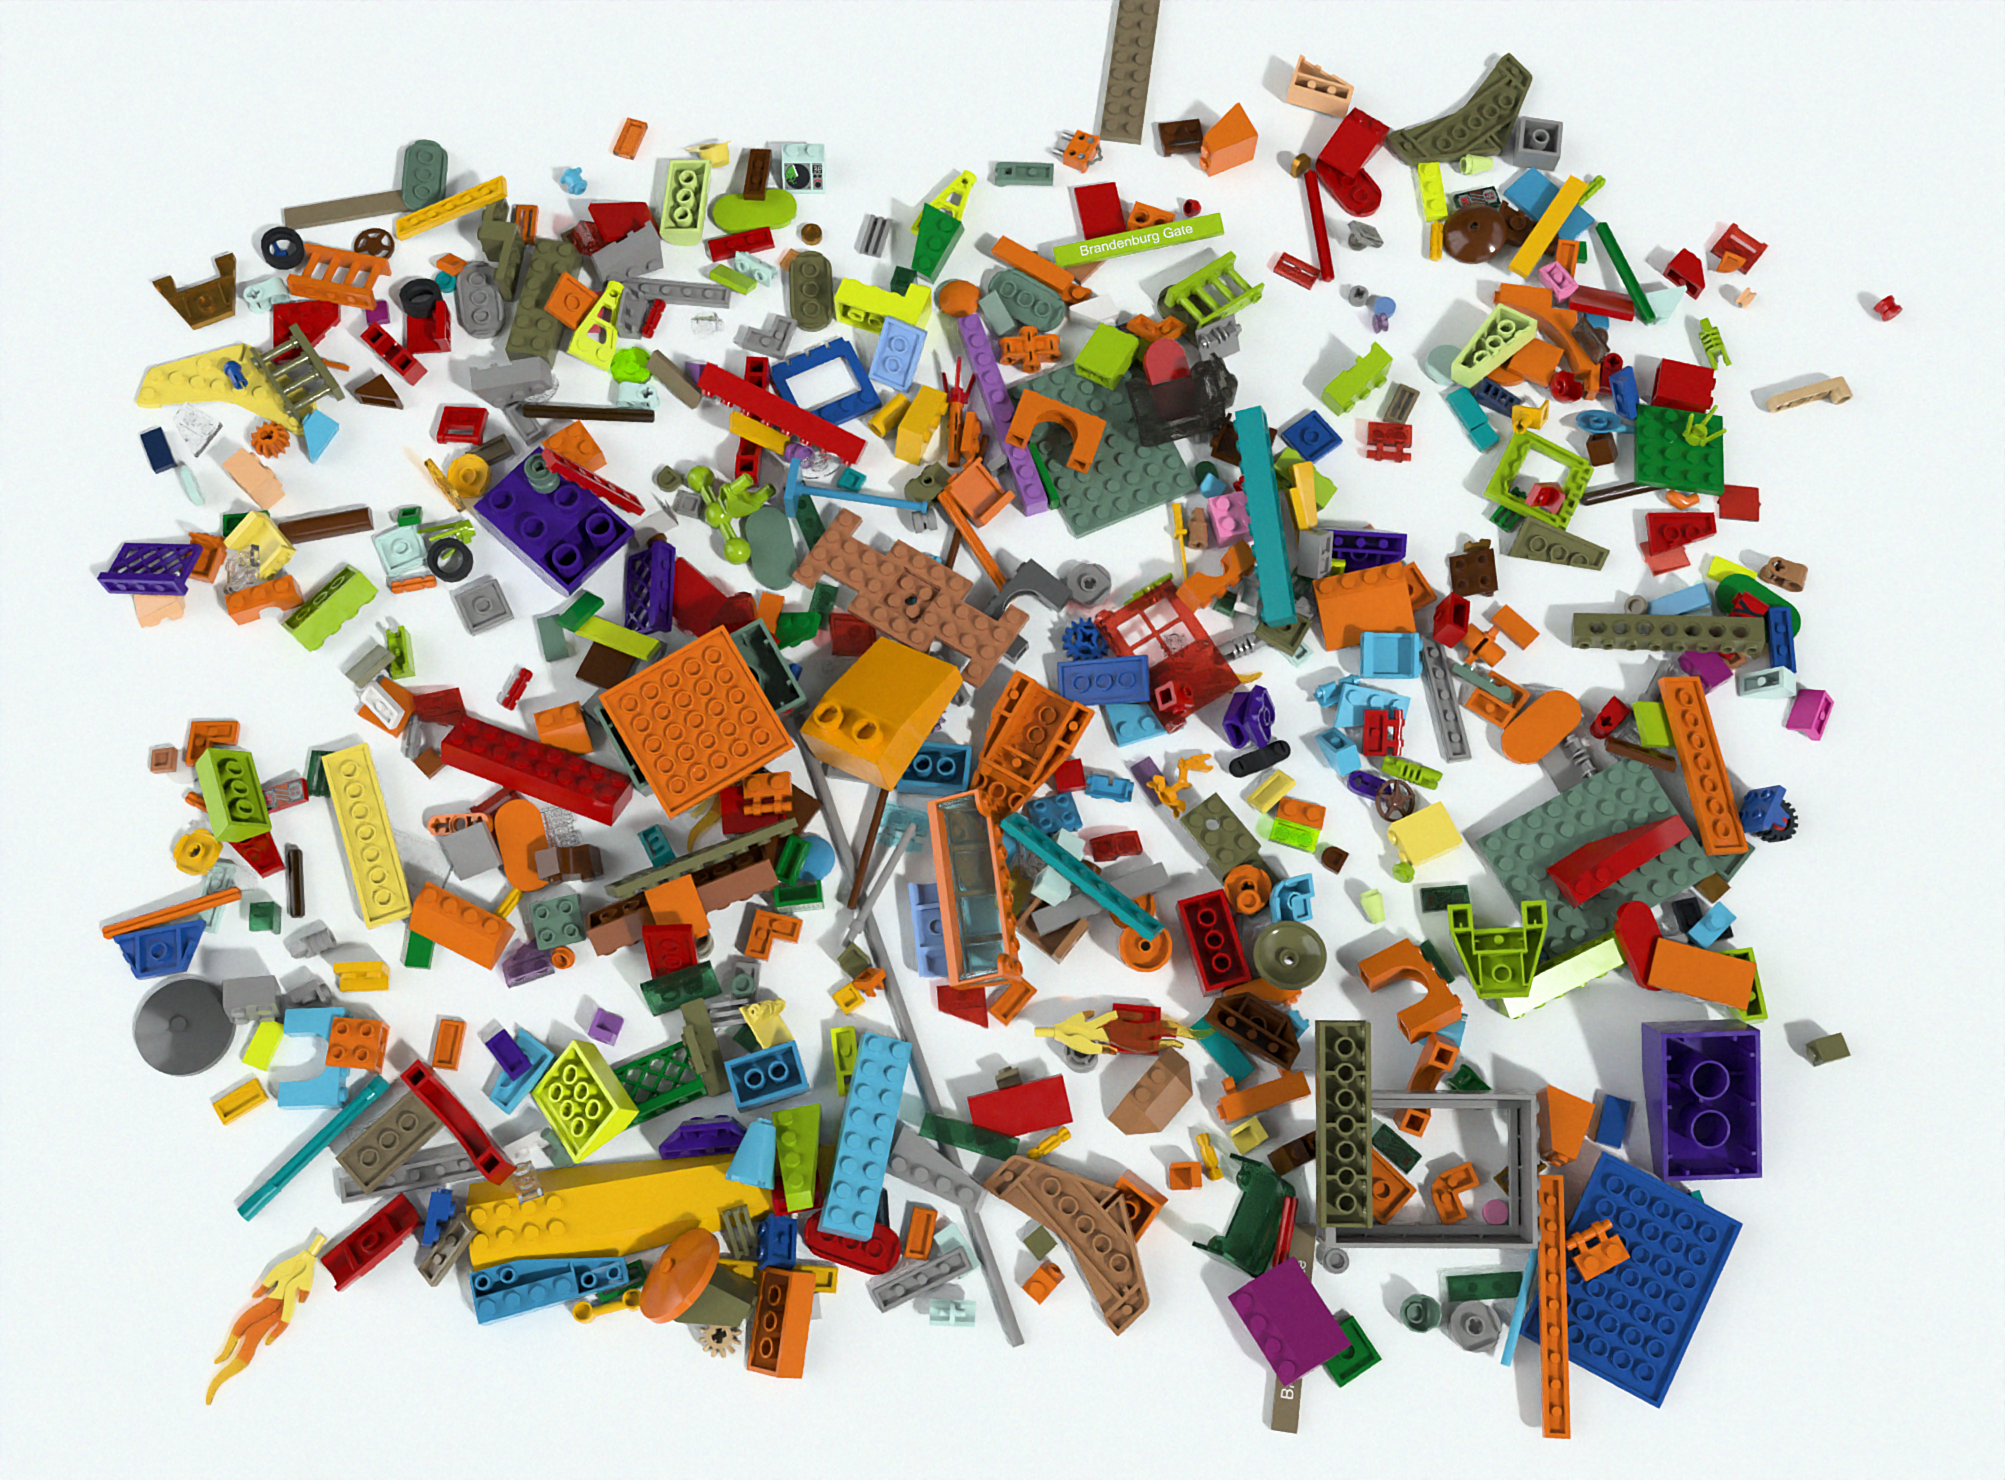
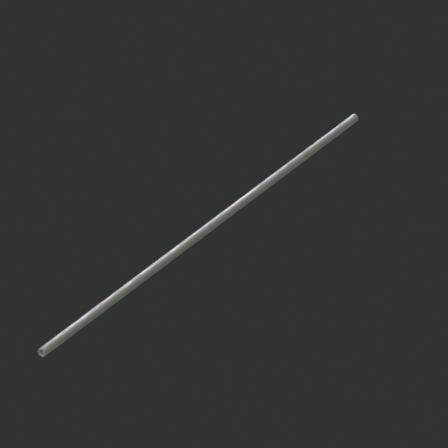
[792,714,1025,1348]

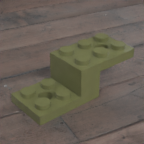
[477,198,526,302]
[1179,792,1281,919]

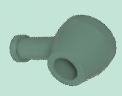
[540,1127,574,1168]

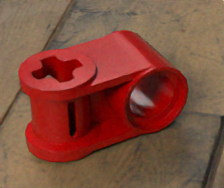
[1597,353,1623,397]
[1590,695,1633,740]

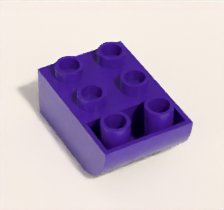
[473,446,635,598]

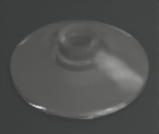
[801,452,841,479]

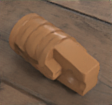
[1188,507,1208,550]

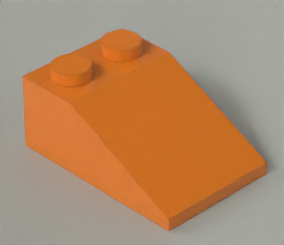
[1103,1169,1169,1244]

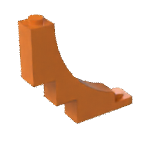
[1492,283,1602,401]

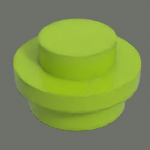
[1392,861,1415,883]

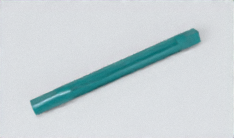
[237,1074,390,1222]

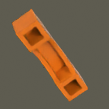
[1175,539,1257,613]
[1393,1032,1460,1138]

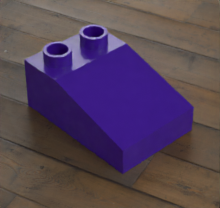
[1641,1019,1762,1182]

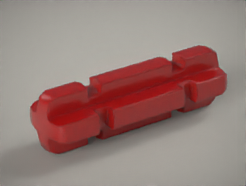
[641,298,666,339]
[501,668,533,711]

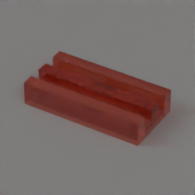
[1273,252,1321,291]

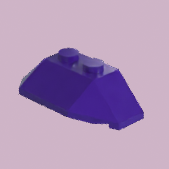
[1319,527,1407,574]
[659,1115,748,1160]

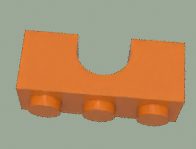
[224,574,305,626]

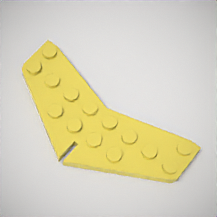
[136,343,317,437]

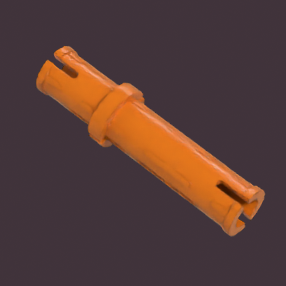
[947,402,964,468]

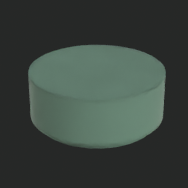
[731,973,756,999]

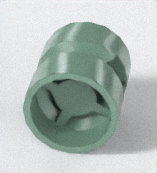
[524,453,560,494]

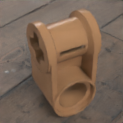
[1759,556,1808,592]

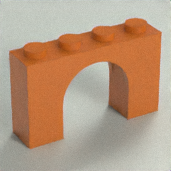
[1004,388,1107,474]
[1358,938,1463,1045]

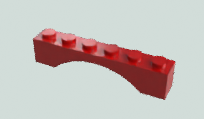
[734,356,771,488]
[400,1059,518,1186]

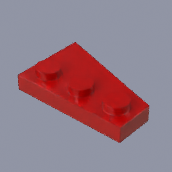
[1645,512,1717,557]
[228,831,286,879]

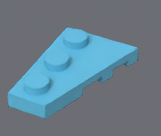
[1104,704,1184,748]
[489,1028,558,1116]

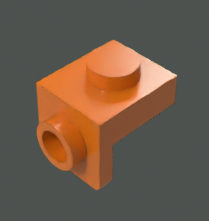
[1021,1260,1065,1305]

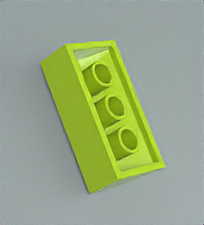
[280,564,379,652]
[195,748,272,843]

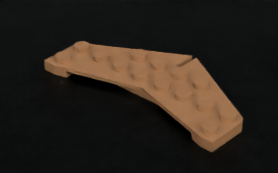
[982,1154,1150,1337]

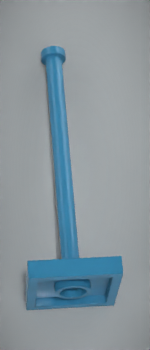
[784,458,928,518]

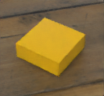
[832,981,866,1016]

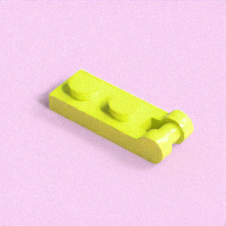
[830,1025,858,1097]

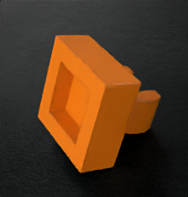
[852,968,886,997]

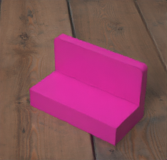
[1786,689,1834,741]

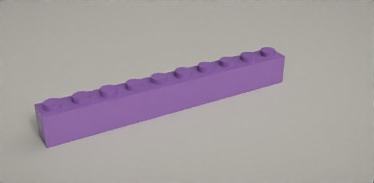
[957,313,1048,517]

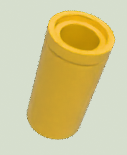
[867,393,911,438]

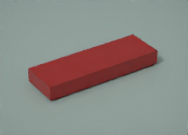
[708,227,775,263]

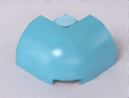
[1269,873,1315,924]

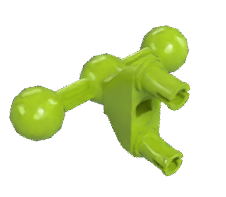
[686,465,777,565]

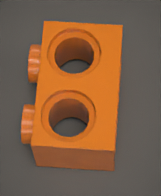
[1127,201,1176,232]

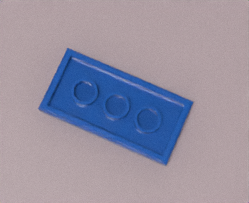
[1057,655,1151,706]

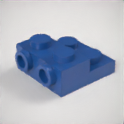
[421,1188,456,1248]

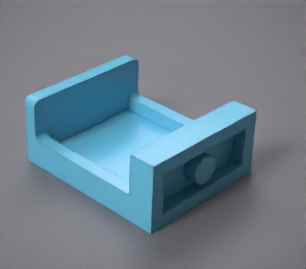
[1360,632,1423,679]

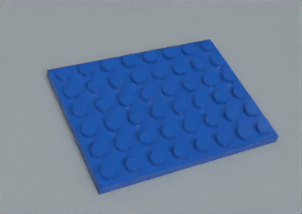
[1519,1151,1743,1409]

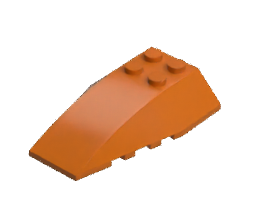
[966,670,1095,821]

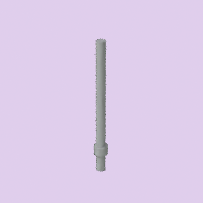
[841,822,918,948]

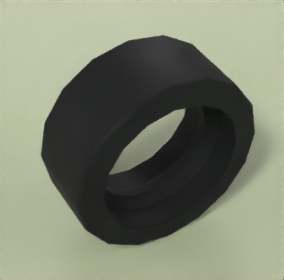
[261,227,304,270]
[399,278,443,318]
[427,537,474,583]

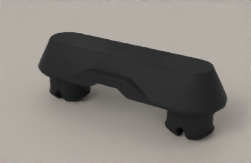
[1229,740,1291,778]

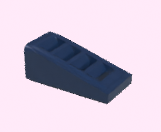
[1474,377,1522,419]

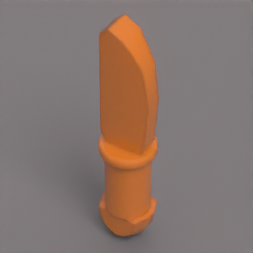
[309,358,350,372]

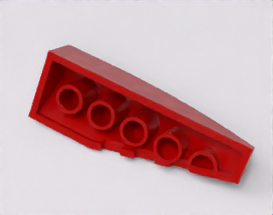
[1546,814,1692,909]

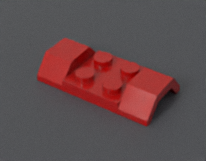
[320,1192,425,1292]

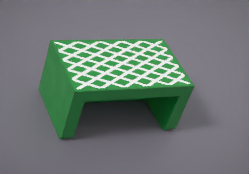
[773,879,825,914]

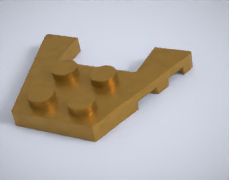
[152,252,237,330]

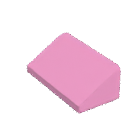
[1538,260,1579,305]

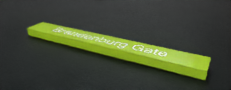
[1053,212,1225,269]

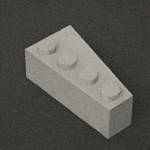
[885,1125,989,1213]

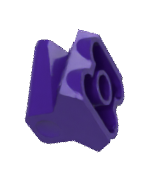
[1222,685,1275,749]

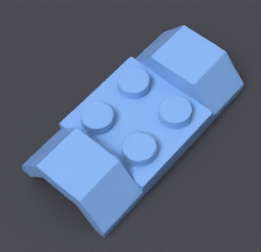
[908,883,967,979]

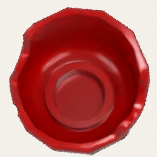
[1549,370,1583,404]

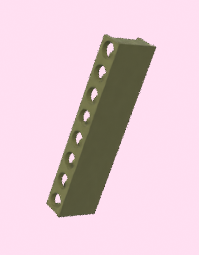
[1315,1020,1373,1228]

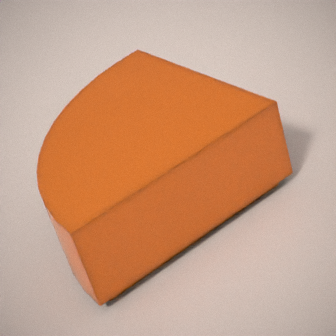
[1716,251,1746,274]

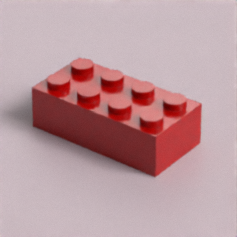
[1175,888,1252,998]

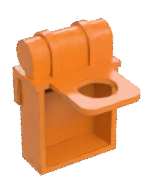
[179,532,228,584]

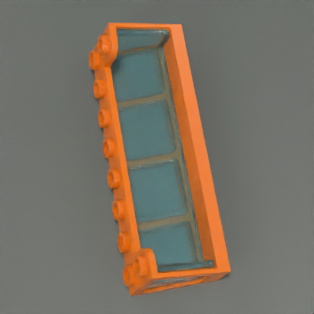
[927,789,1023,990]

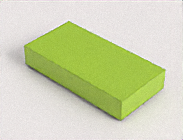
[709,264,757,295]

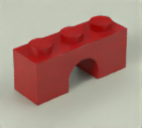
[360,321,428,386]

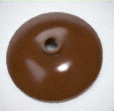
[1442,203,1507,264]

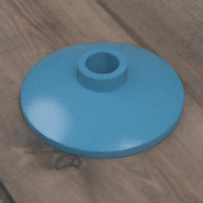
[1576,410,1621,434]

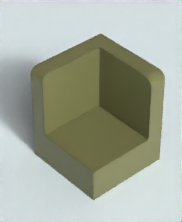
[836,942,872,980]

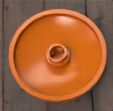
[640,1228,720,1324]

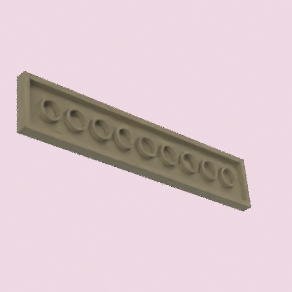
[1100,0,1160,145]

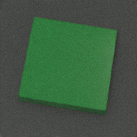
[1324,1315,1382,1388]

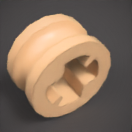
[1735,287,1757,309]

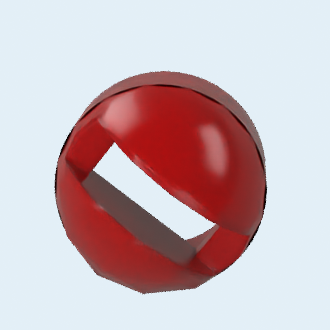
[1183,199,1202,217]

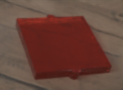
[1717,484,1761,522]
[1639,541,1691,577]

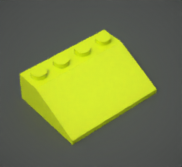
[531,1040,640,1163]

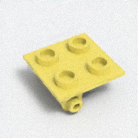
[739,998,794,1049]

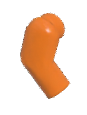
[1665,490,1700,510]

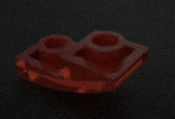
[1088,830,1143,862]

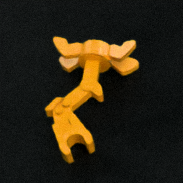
[1146,753,1213,819]

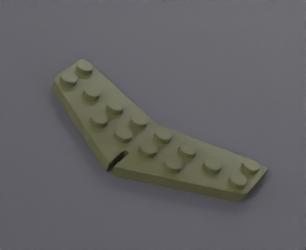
[1385,52,1533,166]

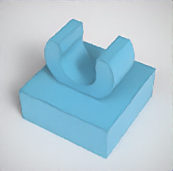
[1286,1009,1310,1040]

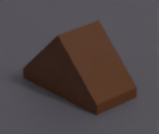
[354,374,404,410]

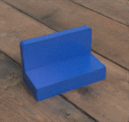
[1609,365,1640,420]

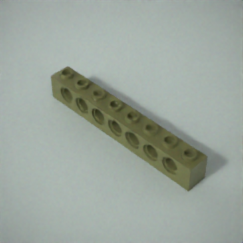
[1571,613,1765,654]

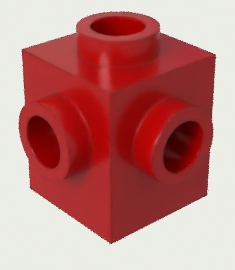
[1155,680,1194,715]

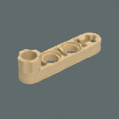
[1766,376,1853,413]

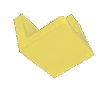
[1228,1116,1269,1155]

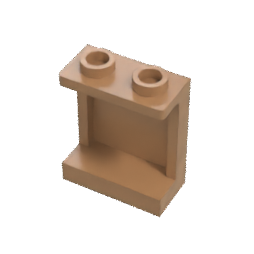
[1015,895,1089,965]

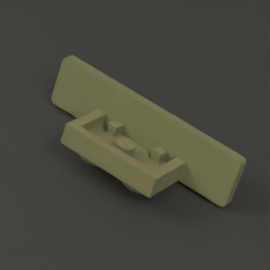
[680,998,731,1097]

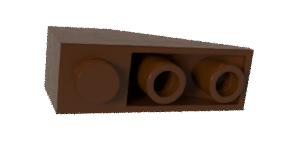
[1267,1130,1316,1178]

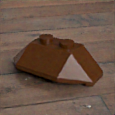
[1203,992,1301,1071]

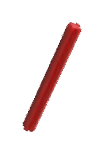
[1304,170,1335,283]

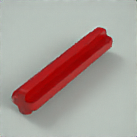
[1272,1195,1299,1268]

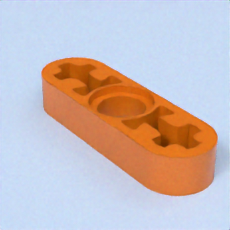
[428,813,495,837]

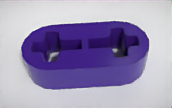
[1347,771,1392,802]

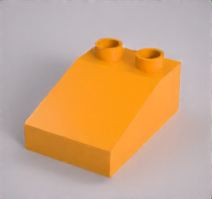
[799,636,964,792]

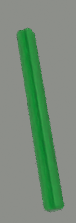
[1595,222,1656,324]

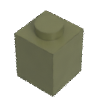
[1805,1032,1851,1067]

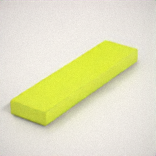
[575,616,661,661]

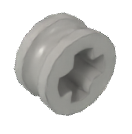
[1348,285,1369,307]

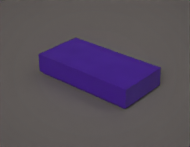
[485,1028,534,1081]

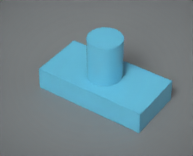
[1685,901,1737,950]

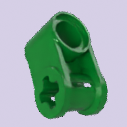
[1445,1064,1492,1110]

